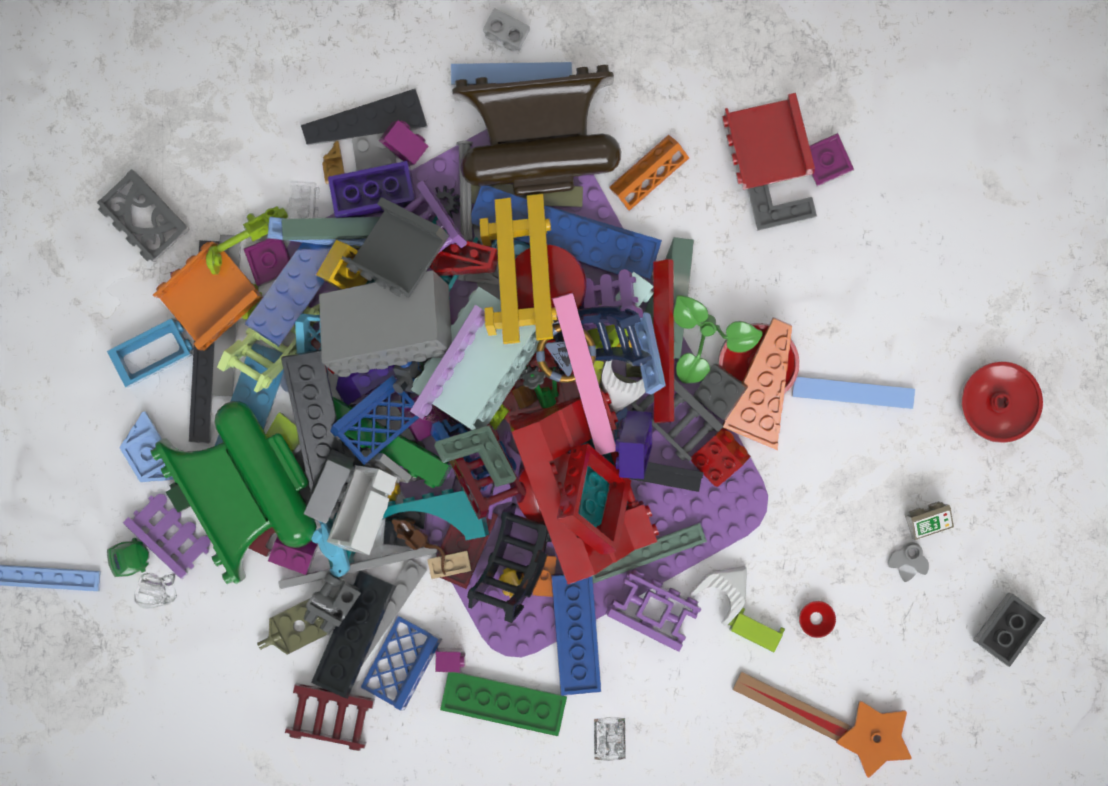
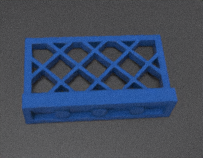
[330,375,420,465]
[361,616,442,711]

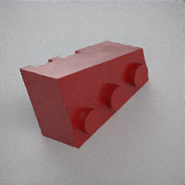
[430,241,498,276]

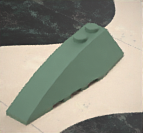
[645,237,694,360]

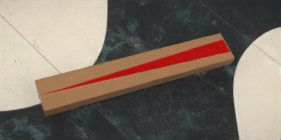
[732,671,850,741]

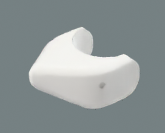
[601,361,645,414]
[690,566,747,626]

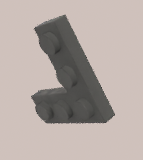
[748,185,817,231]

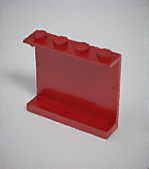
[722,93,815,190]

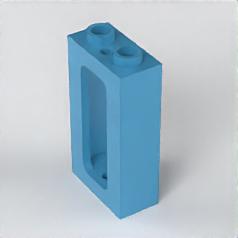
[107,318,193,388]

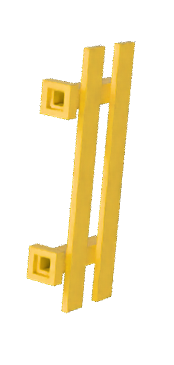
[480,194,557,344]

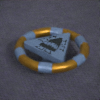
[536,324,596,383]

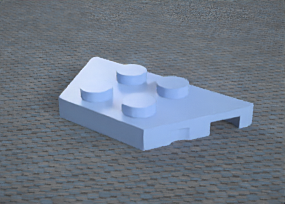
[119,411,174,482]

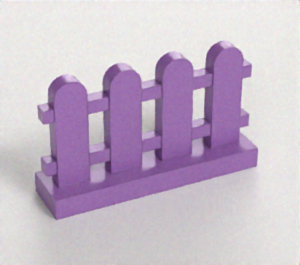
[579,269,643,331]
[123,494,210,580]

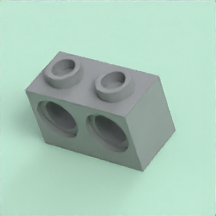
[483,8,530,51]

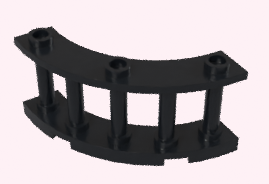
[467,503,552,623]

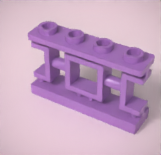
[606,569,701,652]

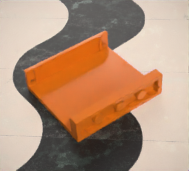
[153,241,263,351]

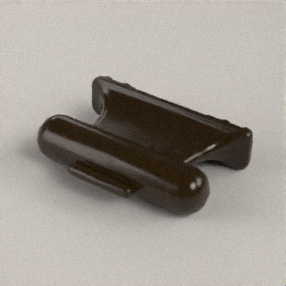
[452,65,622,196]

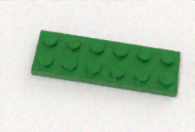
[440,672,567,736]

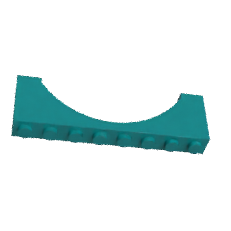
[328,487,490,568]

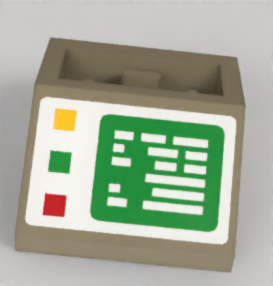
[905,501,954,540]

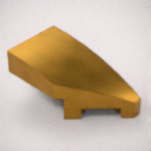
[322,141,345,184]

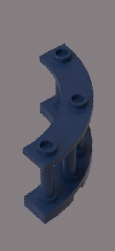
[552,306,652,370]

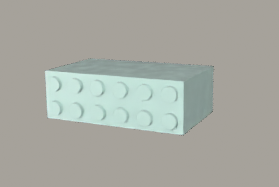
[411,287,539,430]

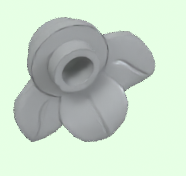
[888,542,929,582]

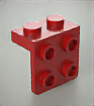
[691,428,751,487]

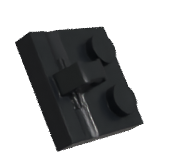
[383,511,427,548]

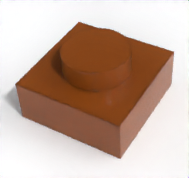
[512,384,537,409]

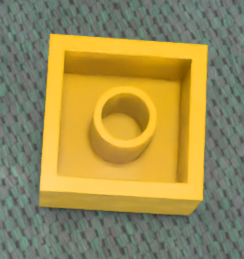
[316,240,368,290]

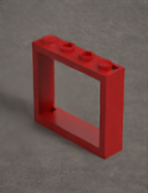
[557,444,631,555]

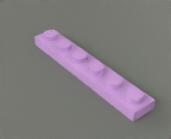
[410,305,485,419]

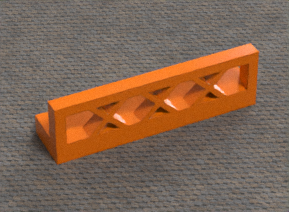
[609,135,689,211]

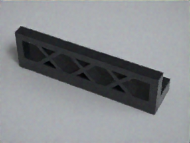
[629,462,704,492]

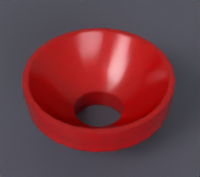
[799,601,836,638]

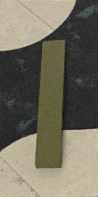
[471,184,583,207]

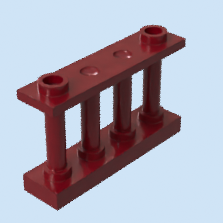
[449,424,526,520]
[285,683,375,751]

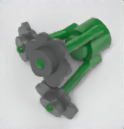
[518,365,565,408]

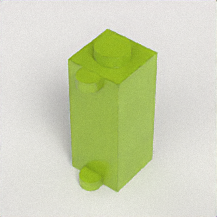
[728,608,785,653]

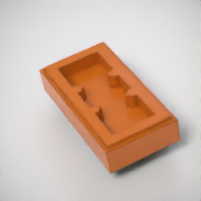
[533,556,556,597]

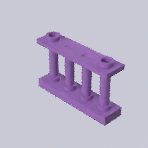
[404,180,467,272]

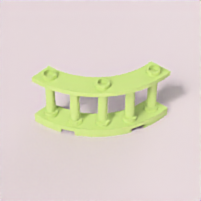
[217,304,320,392]

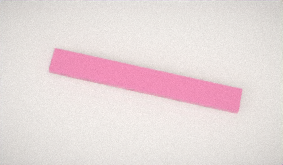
[553,293,616,455]

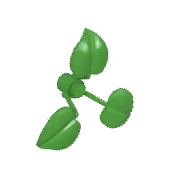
[674,295,762,384]

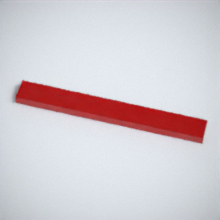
[653,259,674,423]

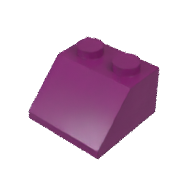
[268,536,318,575]

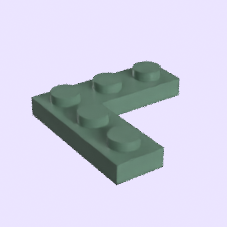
[434,426,516,487]

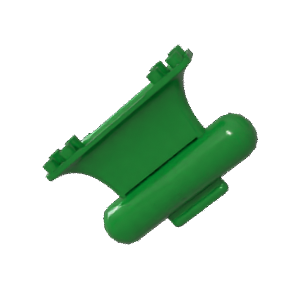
[150,401,317,585]

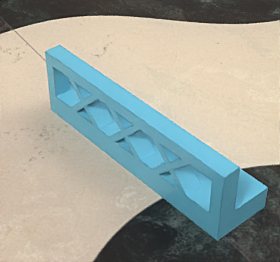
[295,313,328,374]

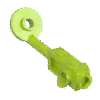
[206,206,289,275]

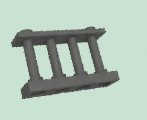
[631,379,723,461]

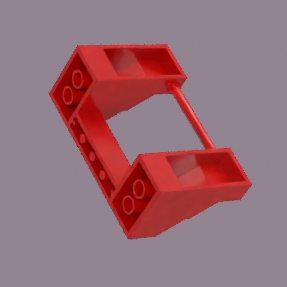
[510,388,659,585]

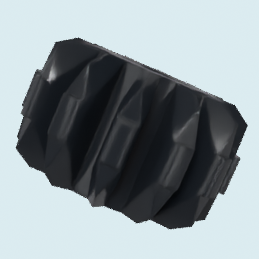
[427,185,460,219]

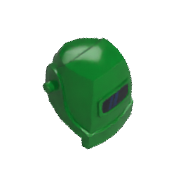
[107,538,149,577]

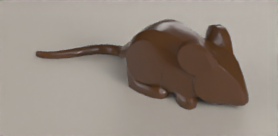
[392,518,446,575]

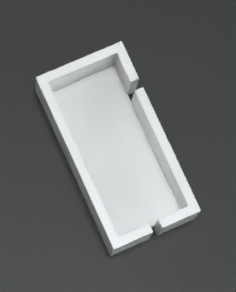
[327,465,397,555]

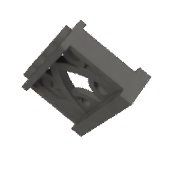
[97,169,190,262]

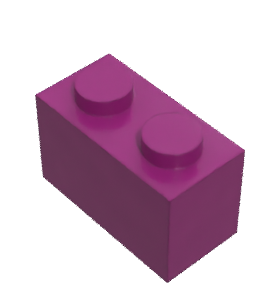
[378,120,429,166]
[435,648,466,673]

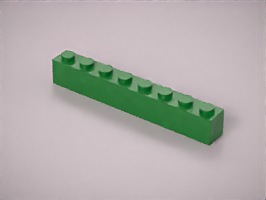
[332,396,452,488]

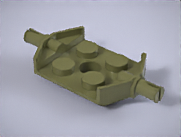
[257,598,328,655]

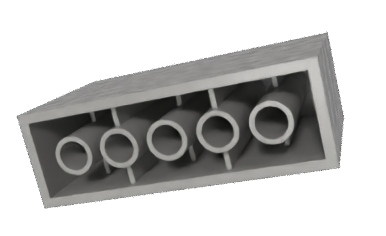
[319,271,452,377]

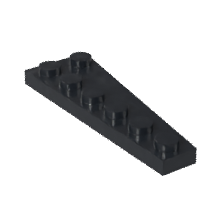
[301,89,428,145]

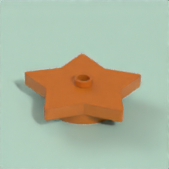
[836,701,912,778]

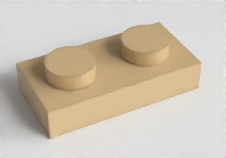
[427,551,471,579]

